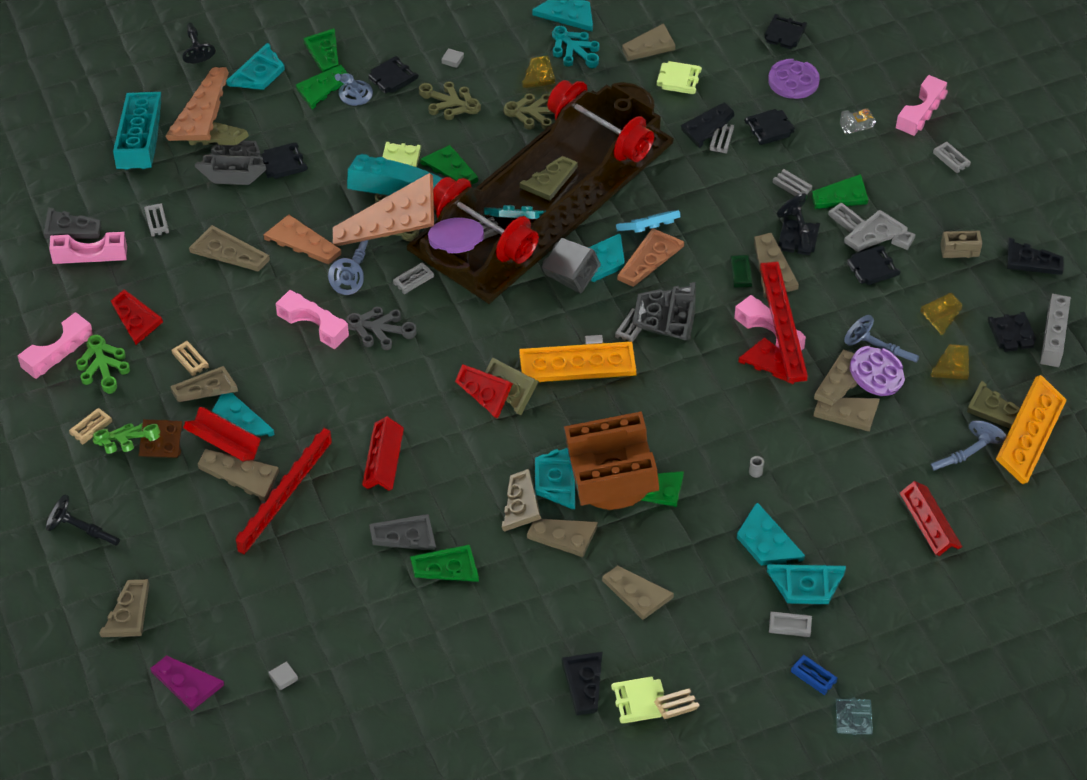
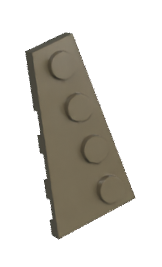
[189,225,270,272]
[754,233,799,298]
[814,349,857,406]
[198,449,279,502]

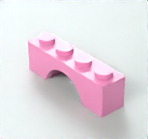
[896,75,948,136]
[49,232,127,264]
[276,290,349,349]
[734,295,806,351]
[18,312,93,379]

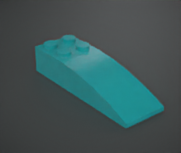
[113,92,161,169]
[347,154,443,196]

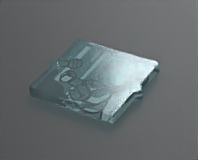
[835,697,873,736]

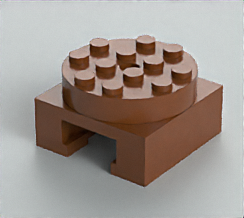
[564,411,659,510]

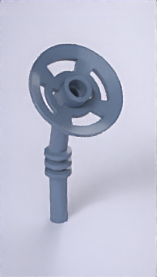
[335,73,373,106]
[328,240,369,295]
[844,315,919,363]
[931,421,1007,471]

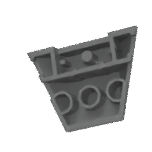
[195,141,266,185]
[633,282,696,340]

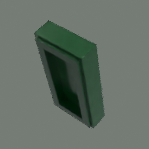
[730,255,753,287]

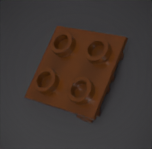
[139,419,182,458]

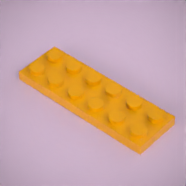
[519,342,636,382]
[996,375,1067,484]

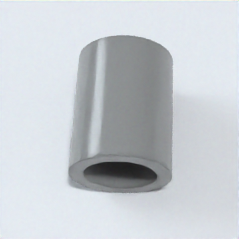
[585,335,603,345]
[749,456,764,478]

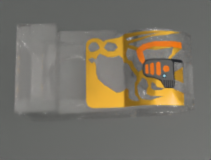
[840,109,876,135]

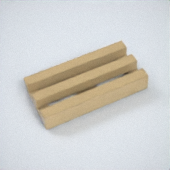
[172,341,209,377]
[69,408,112,445]
[654,688,700,719]

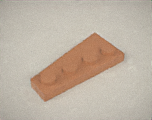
[264,215,341,264]
[617,228,684,287]

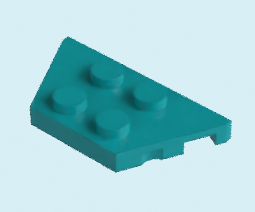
[532,0,593,32]
[226,43,285,90]
[483,205,546,219]
[588,234,625,282]
[212,393,275,437]
[535,448,575,509]
[737,503,805,566]
[767,564,846,604]

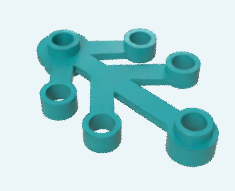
[552,26,600,69]

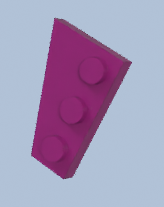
[150,655,224,711]

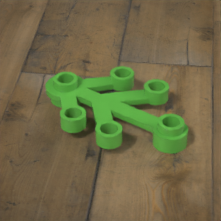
[76,335,130,394]
[93,423,160,454]

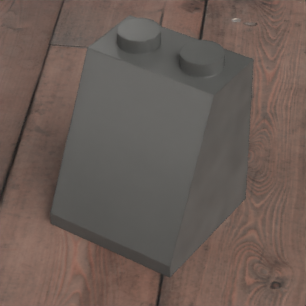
[541,238,601,294]

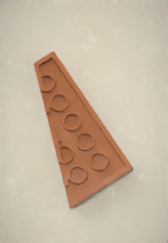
[165,67,229,141]
[333,173,434,246]

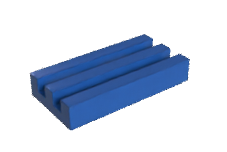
[791,655,838,695]

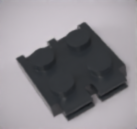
[765,14,807,49]
[368,56,419,93]
[744,109,795,145]
[260,142,308,179]
[779,217,820,255]
[847,246,901,285]
[988,312,1036,352]

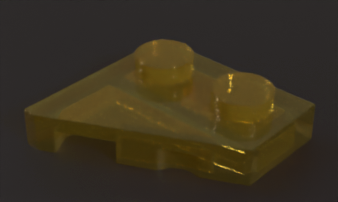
[523,56,555,88]
[921,293,962,335]
[931,344,969,380]

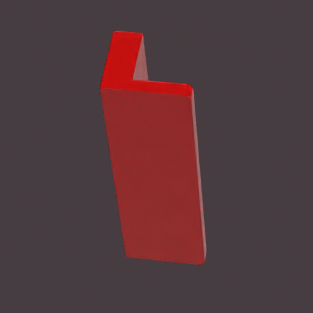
[183,407,261,461]
[362,416,404,491]
[900,481,962,556]

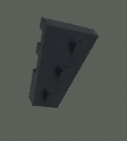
[681,102,735,148]
[1007,237,1064,275]
[562,652,603,716]

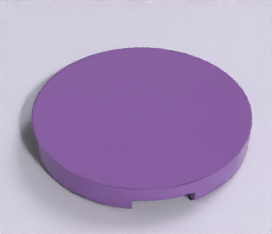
[768,59,820,99]
[428,218,484,253]
[850,346,905,396]

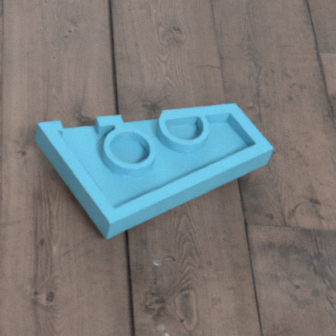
[616,210,680,233]

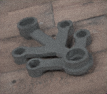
[345,306,417,350]

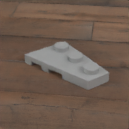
[844,210,908,252]

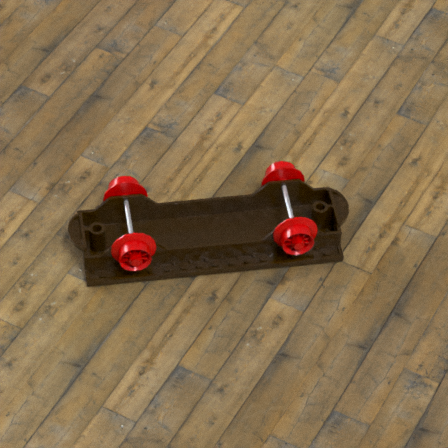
[407,80,674,304]

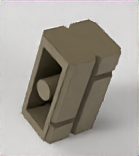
[940,231,982,258]

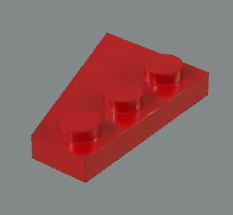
[111,289,163,345]
[739,337,807,384]
[455,364,513,419]

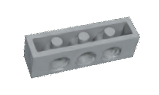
[1040,294,1071,367]

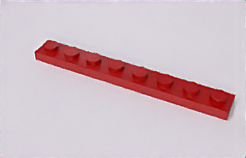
[760,262,808,383]
[236,428,332,555]

